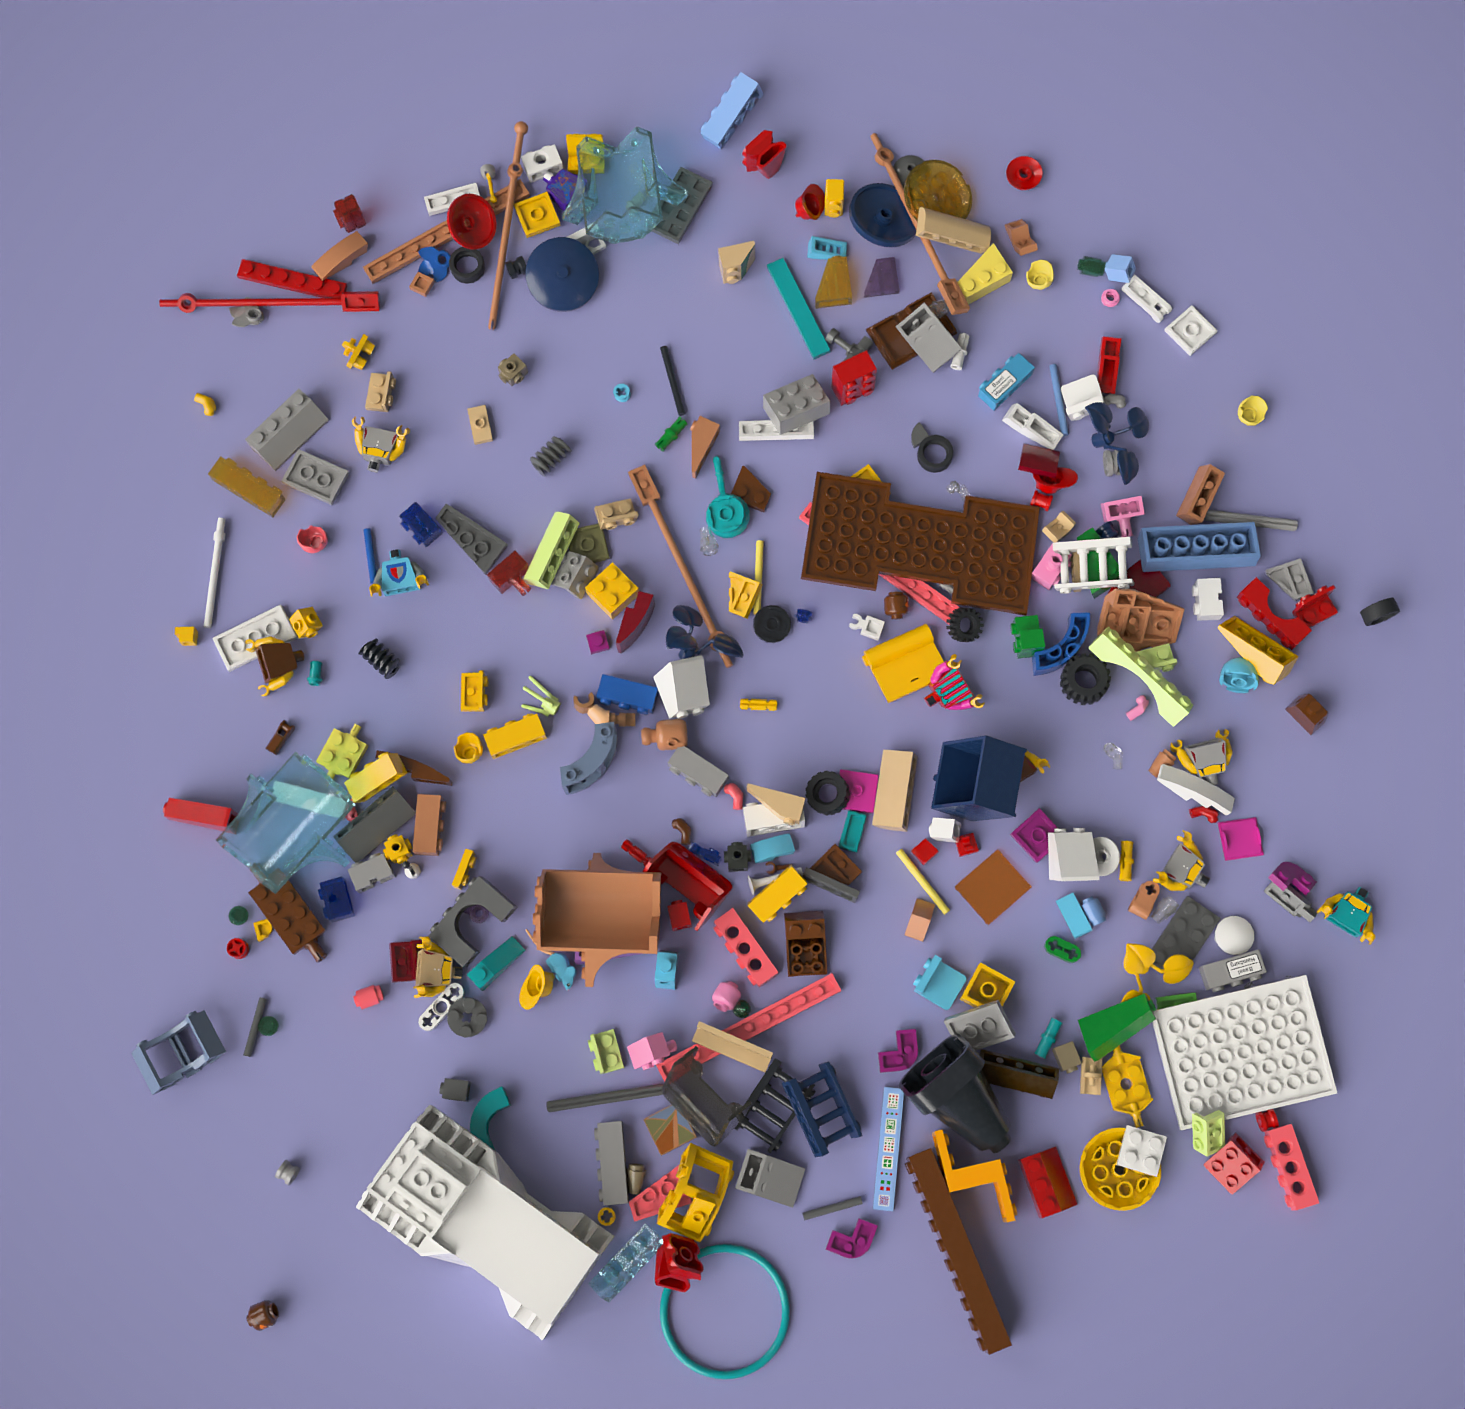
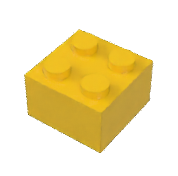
[585,562,639,620]
[960,962,1015,1008]

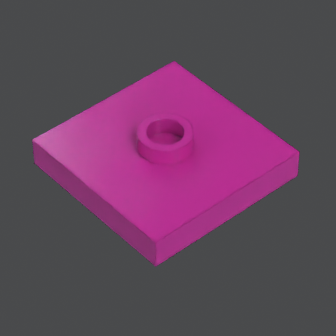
[839,769,878,814]

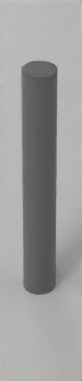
[243,997,267,1057]
[802,1196,863,1221]

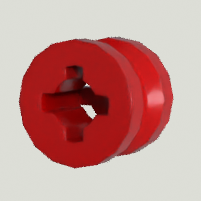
[226,938,250,959]
[1255,1109,1279,1132]

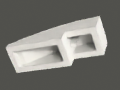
[1002,403,1063,450]

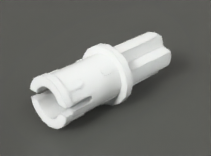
[951,333,970,370]

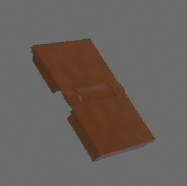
[866,292,957,370]

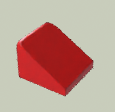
[911,838,939,866]

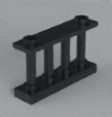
[730,1058,816,1153]

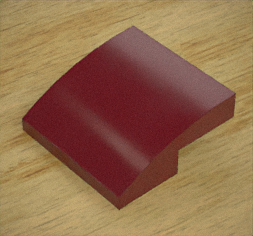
[1018,443,1060,478]
[1127,559,1171,598]
[389,940,424,983]

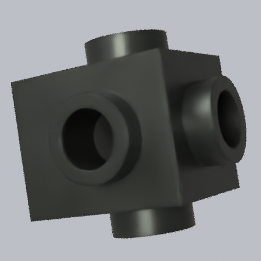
[724,842,751,872]

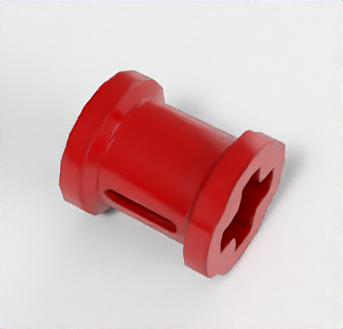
[1030,490,1053,512]

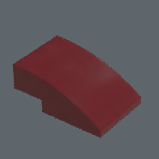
[616,591,655,653]

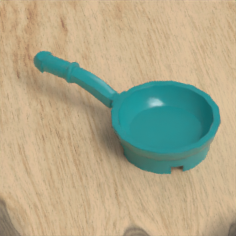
[706,456,750,538]

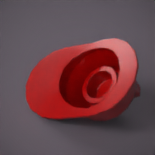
[795,184,825,220]
[1032,467,1078,494]

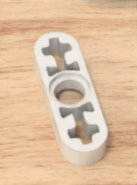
[418,983,465,1031]

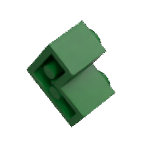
[1010,615,1045,659]

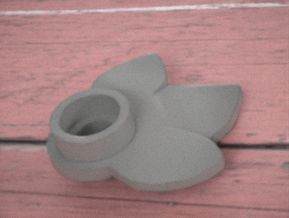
[229,297,264,327]

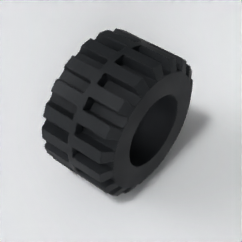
[1060,653,1111,705]

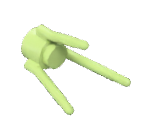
[521,676,561,717]

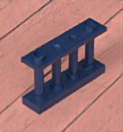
[782,1061,863,1157]

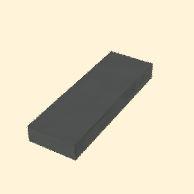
[803,867,860,903]

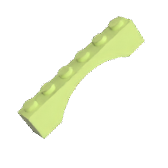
[1089,626,1193,727]

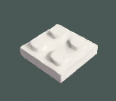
[1116,1125,1167,1177]

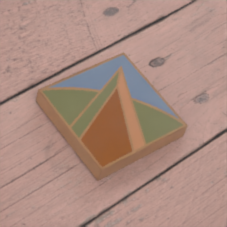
[643,1101,697,1156]

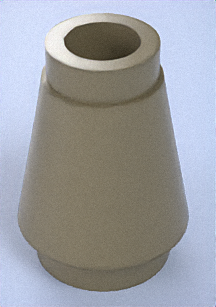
[626,1163,646,1194]

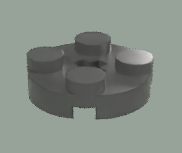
[447,997,487,1038]

